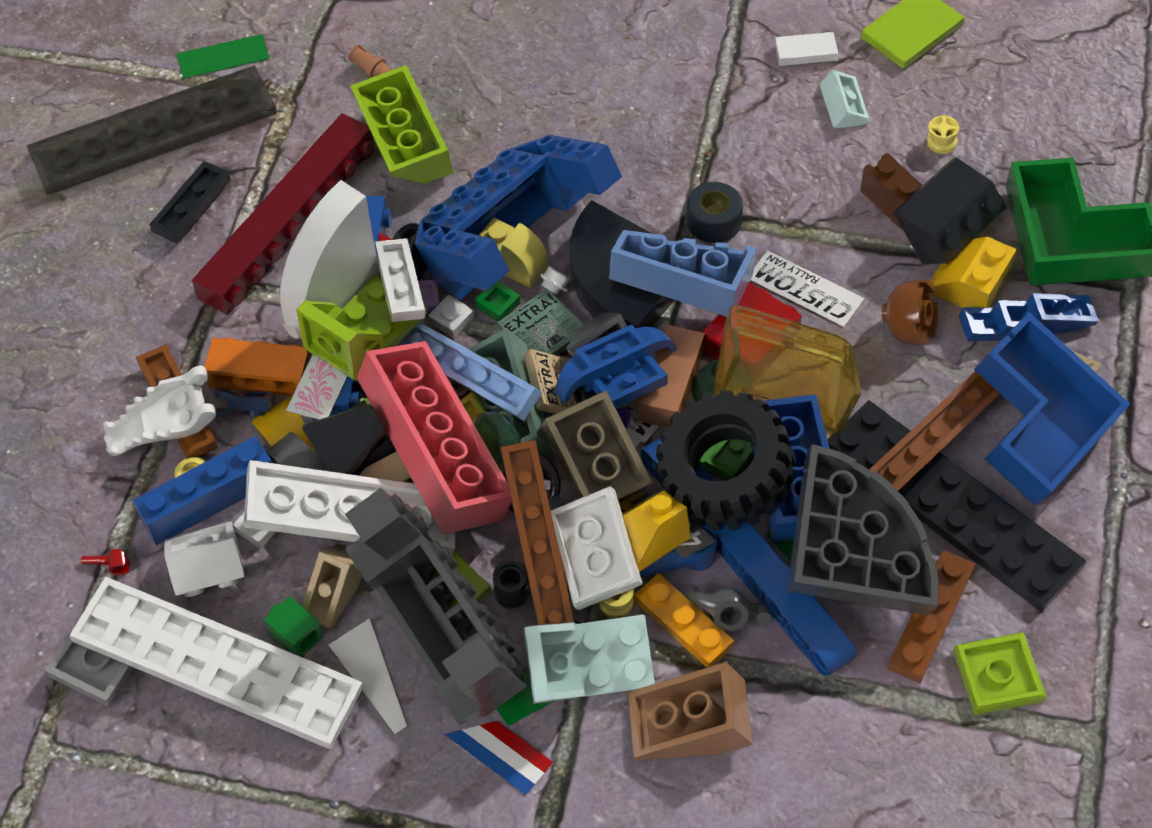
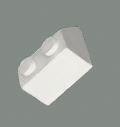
[164,521,245,597]

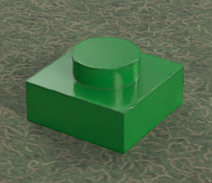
[475,281,521,322]

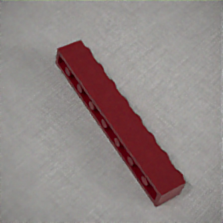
[192,113,375,315]

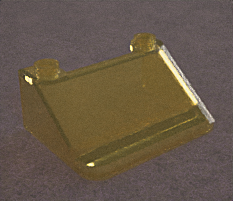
[713,305,861,434]

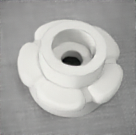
[540,266,570,294]

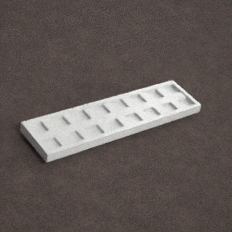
[70,576,363,750]

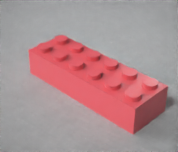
[357,341,512,535]

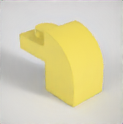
[479,218,548,289]

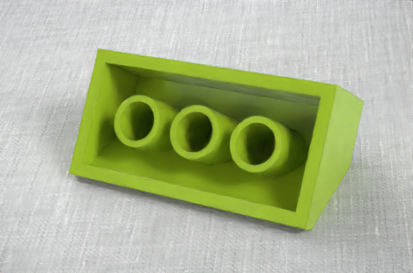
[350,65,453,184]

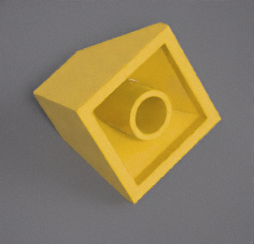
[622,490,691,572]

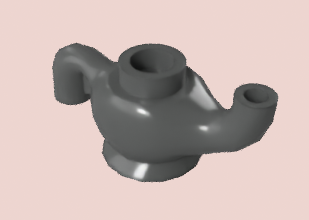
[688,585,771,631]

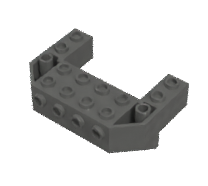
[345,488,528,724]

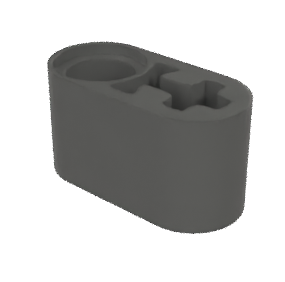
[266,432,329,471]

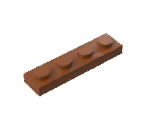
[136,344,218,459]
[887,550,976,684]

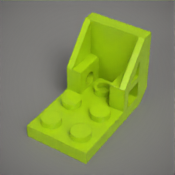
[296,275,427,381]

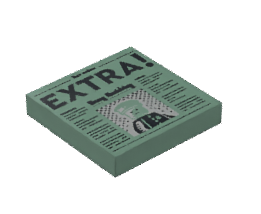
[497,289,584,356]

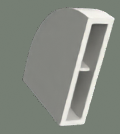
[280,180,380,339]

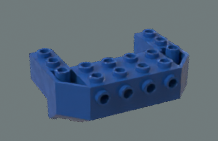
[415,134,622,300]

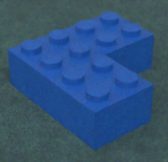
[974,312,1130,506]

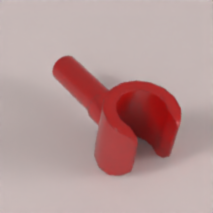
[81,549,130,575]

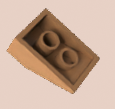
[628,662,753,760]

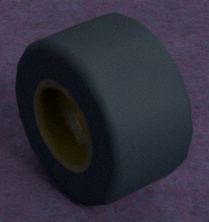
[686,182,743,243]

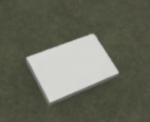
[551,486,643,610]

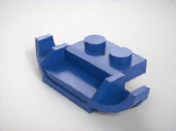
[555,324,677,409]

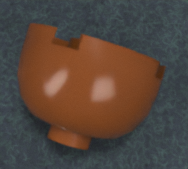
[882,280,938,345]

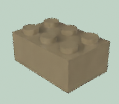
[541,390,652,502]

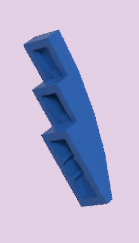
[959,293,1099,341]

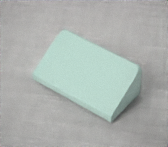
[820,70,870,128]

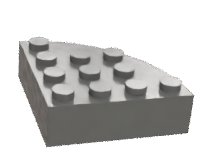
[787,444,938,616]

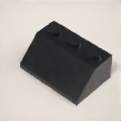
[893,158,1007,264]

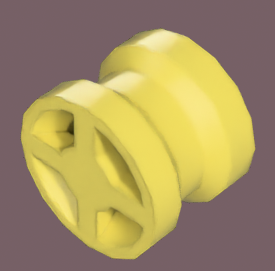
[927,115,959,154]
[599,588,634,619]

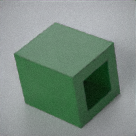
[264,596,324,657]

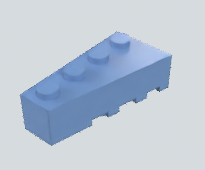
[609,230,757,318]

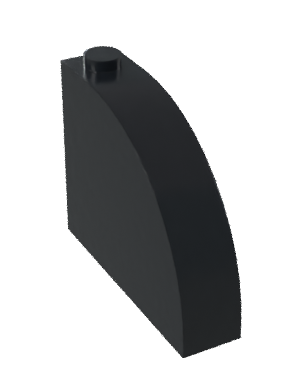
[570,200,675,328]

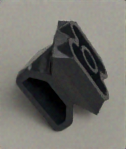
[302,400,397,476]

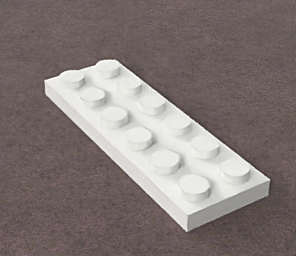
[244,460,455,555]

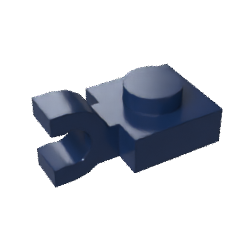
[215,388,276,417]

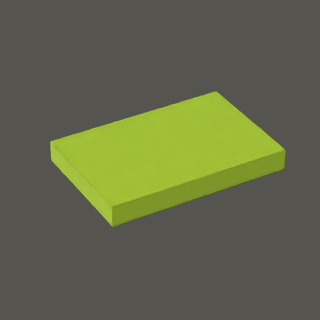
[860,0,965,69]

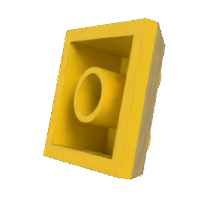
[930,237,1017,308]

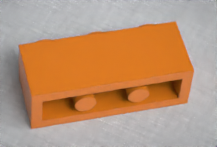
[204,337,311,397]

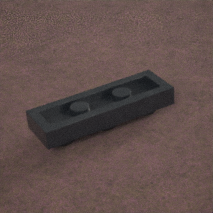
[149,161,231,244]

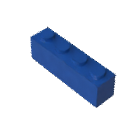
[133,436,272,545]

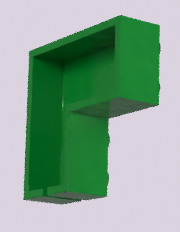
[1006,158,1152,286]

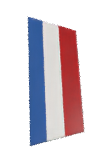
[444,721,553,795]

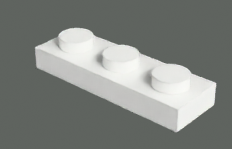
[375,239,425,322]

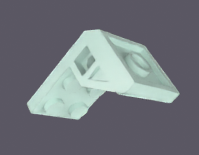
[523,614,655,704]

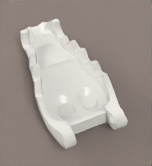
[103,366,216,457]

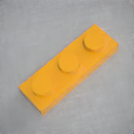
[634,573,734,668]

